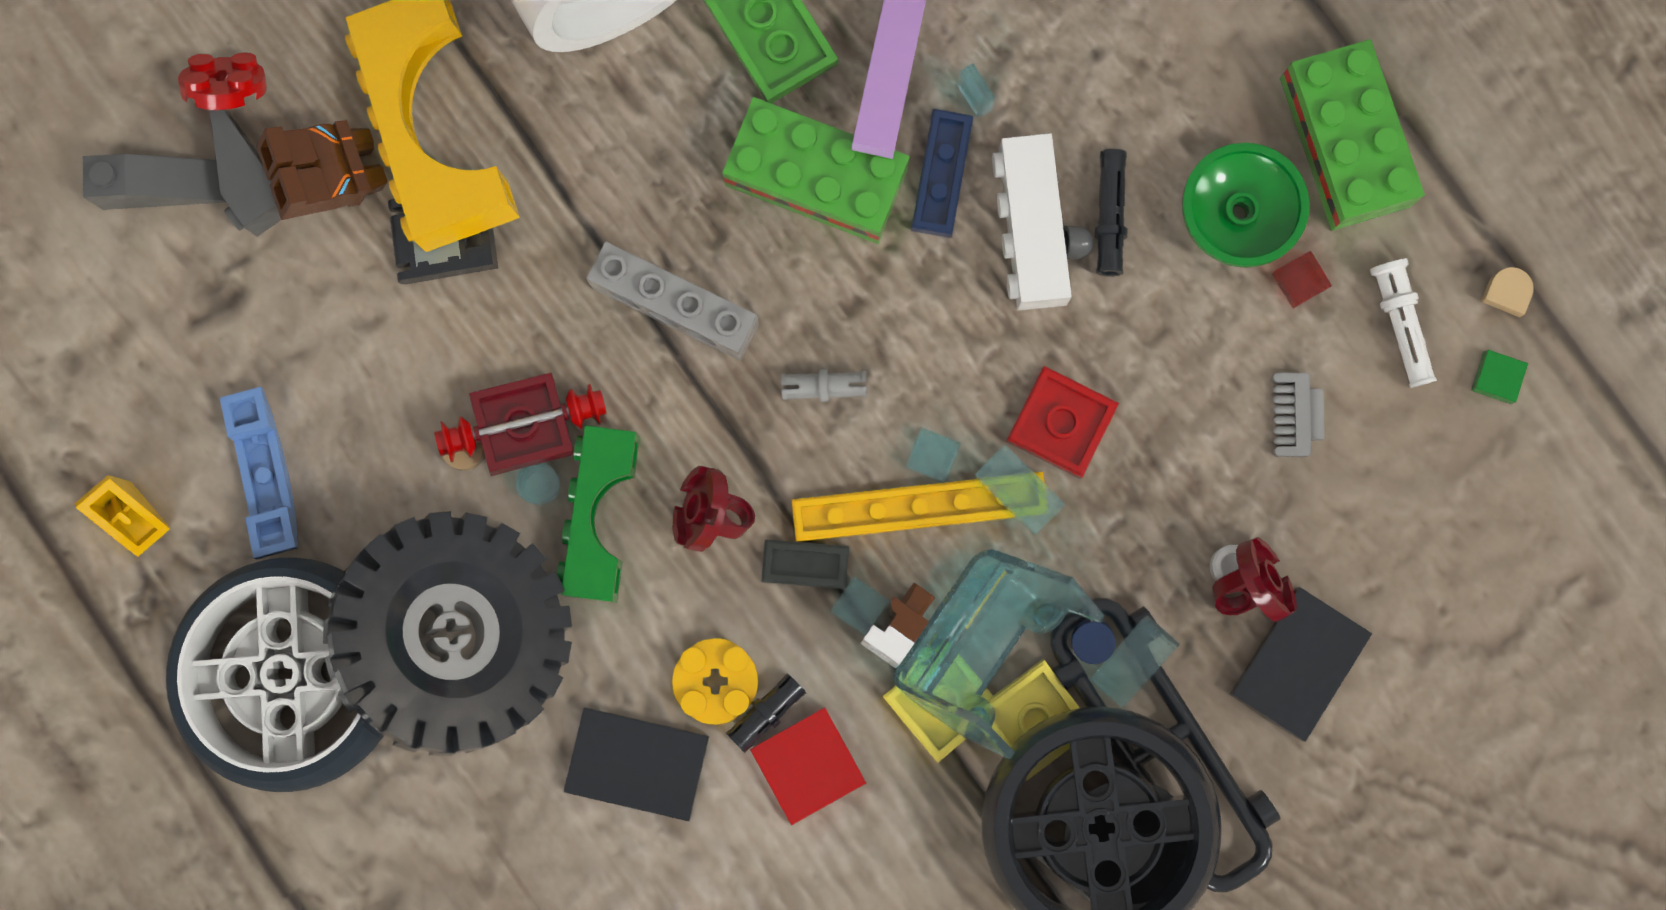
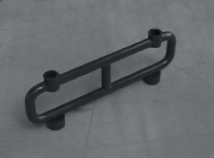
[1050,598,1281,893]

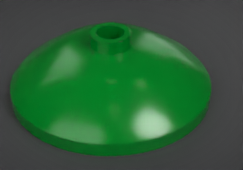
[1182,143,1310,268]

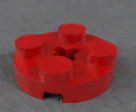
[178,52,267,110]

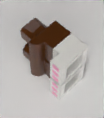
[860,583,935,668]

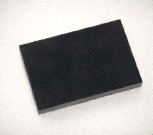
[1230,587,1372,742]
[563,707,710,821]

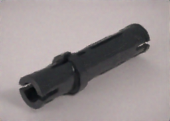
[1094,149,1128,277]

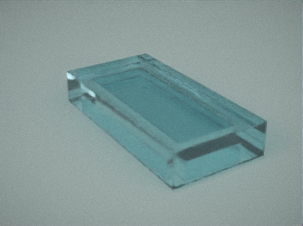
[974,445,1066,535]
[1090,615,1180,708]

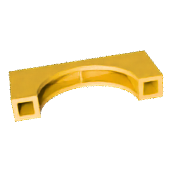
[345,0,520,252]

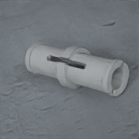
[781,369,867,402]

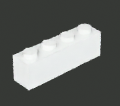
[992,133,1072,311]

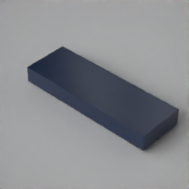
[911,109,973,238]

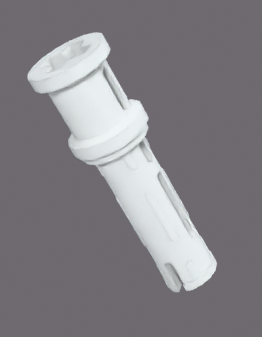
[1370,258,1437,388]

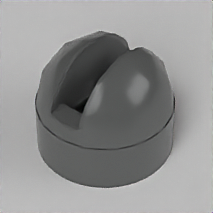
[1063,226,1094,260]

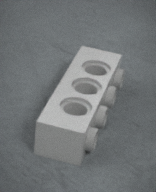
[586,241,759,361]

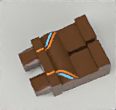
[256,120,387,220]

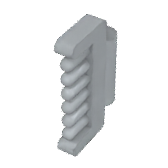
[1271,373,1325,457]

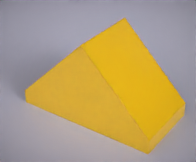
[74,475,170,557]

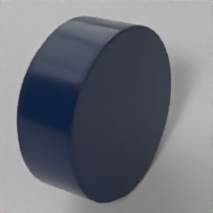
[1071,619,1116,664]

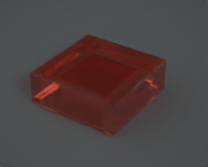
[1272,251,1332,309]

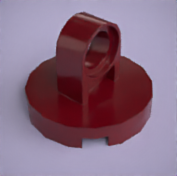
[672,466,755,552]
[1212,537,1297,621]

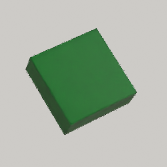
[1471,349,1528,404]

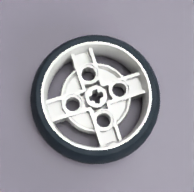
[166,557,384,792]

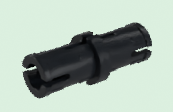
[726,673,806,753]

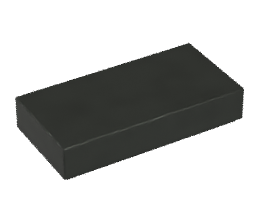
[761,540,849,589]

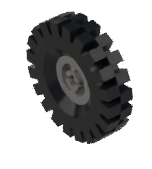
[323,511,572,756]

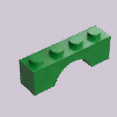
[557,425,640,603]

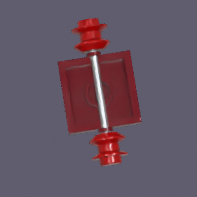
[434,372,607,476]

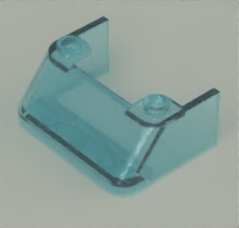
[894,549,1105,759]

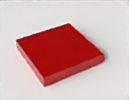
[1006,366,1119,479]
[750,707,867,826]

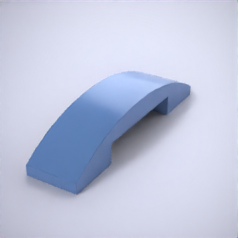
[220,386,298,560]

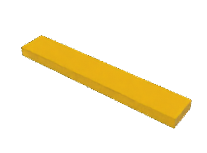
[791,472,1048,542]

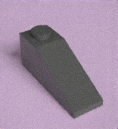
[210,110,286,237]
[83,154,226,210]

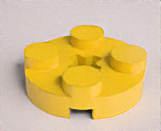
[672,638,759,725]

